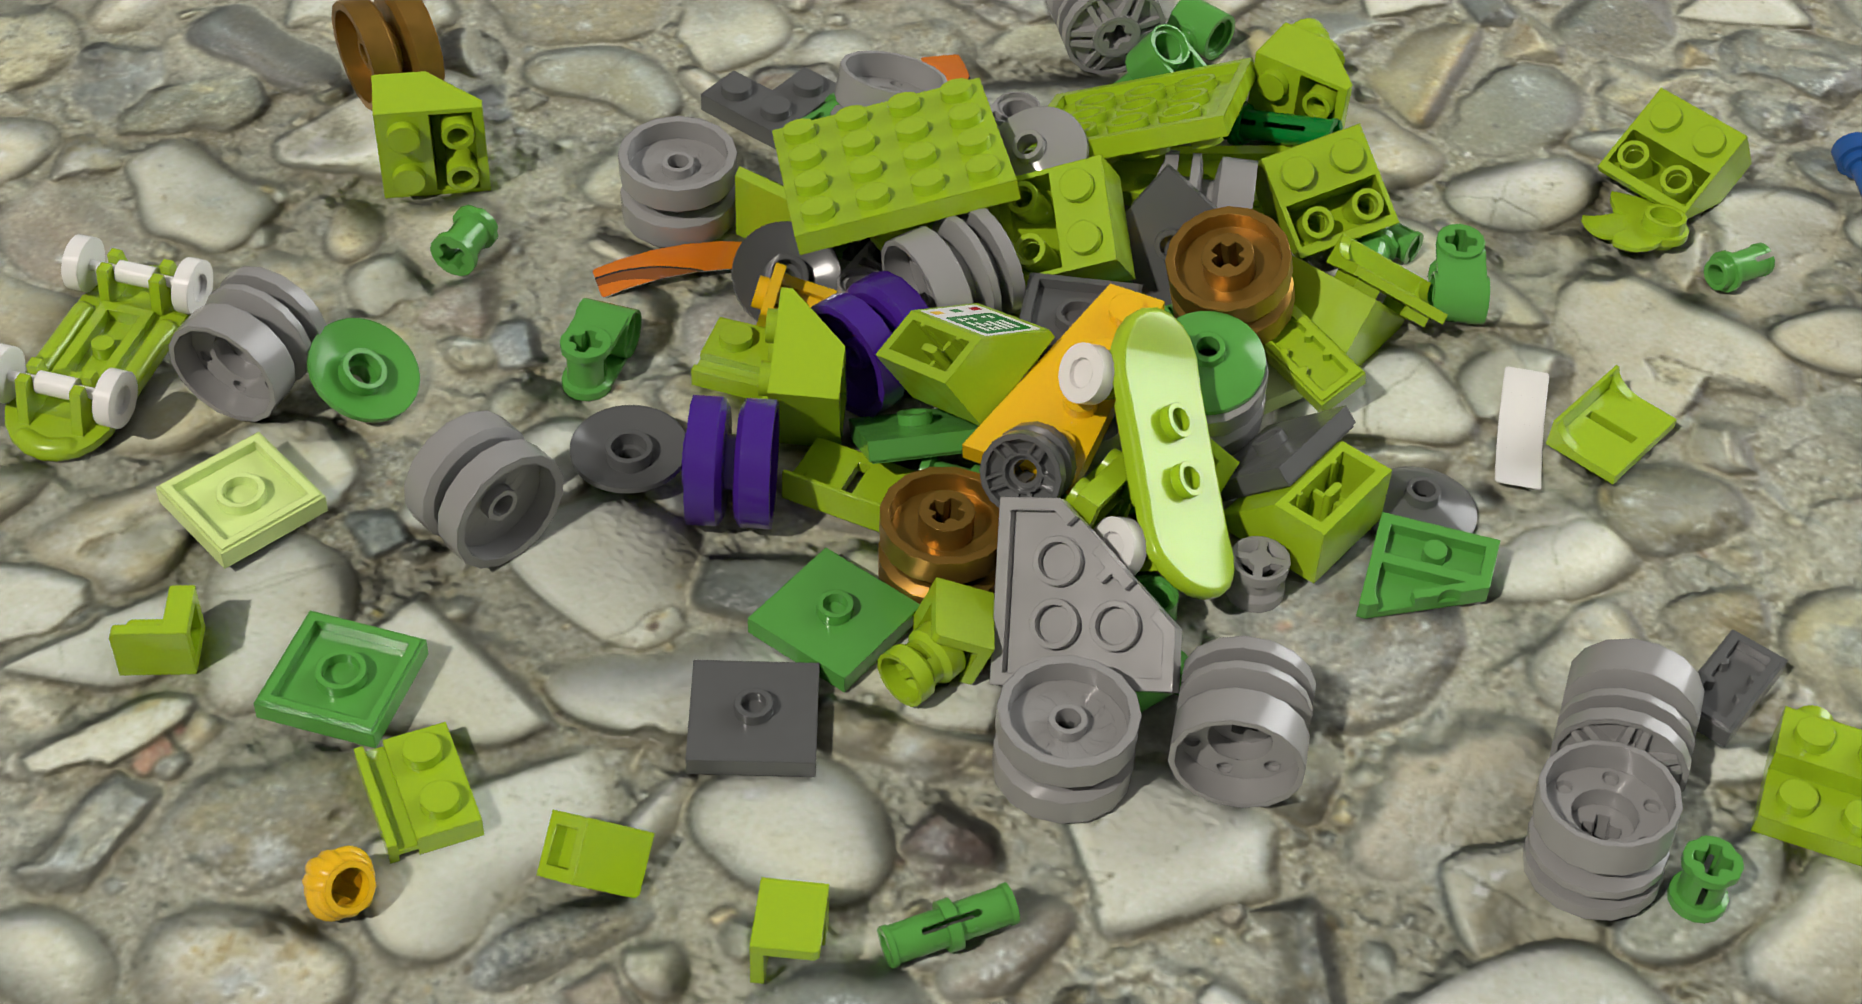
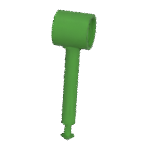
[1115,0,1235,83]

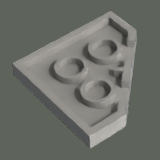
[990,497,1182,694]

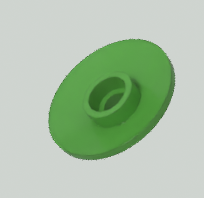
[1176,311,1266,415]
[307,318,420,423]

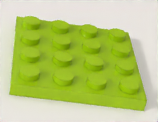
[1024,57,1256,164]
[772,78,1021,255]

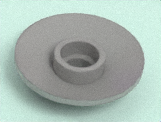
[998,106,1089,176]

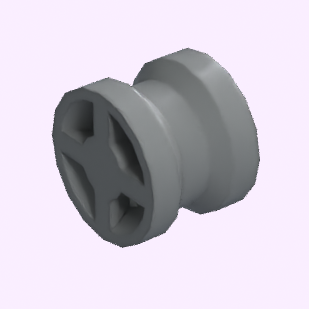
[1225,536,1291,613]

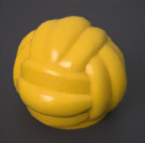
[302,845,376,922]

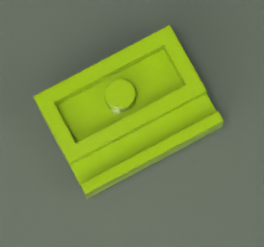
[691,317,769,399]
[353,722,484,864]

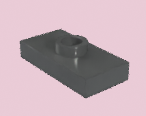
[1697,629,1788,747]

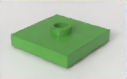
[849,408,979,464]
[748,547,920,693]
[253,610,429,748]

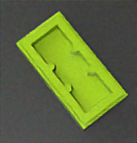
[1263,305,1366,412]

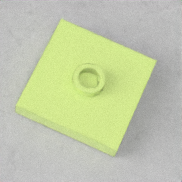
[155,432,328,569]

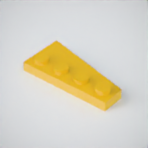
[962,283,1165,495]

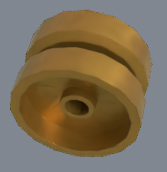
[331,0,445,111]
[1165,206,1295,345]
[878,467,999,604]

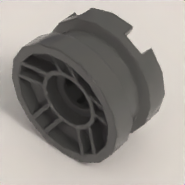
[979,421,1077,508]

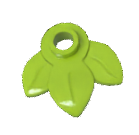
[1581,191,1689,252]

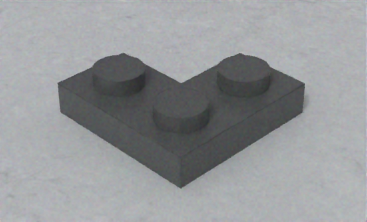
[701,67,836,149]

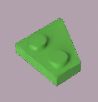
[1356,512,1500,619]

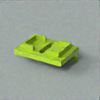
[1326,233,1448,327]
[1546,365,1677,484]
[782,437,915,532]

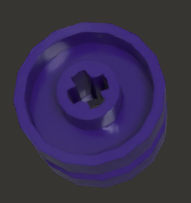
[811,271,929,417]
[682,395,780,529]

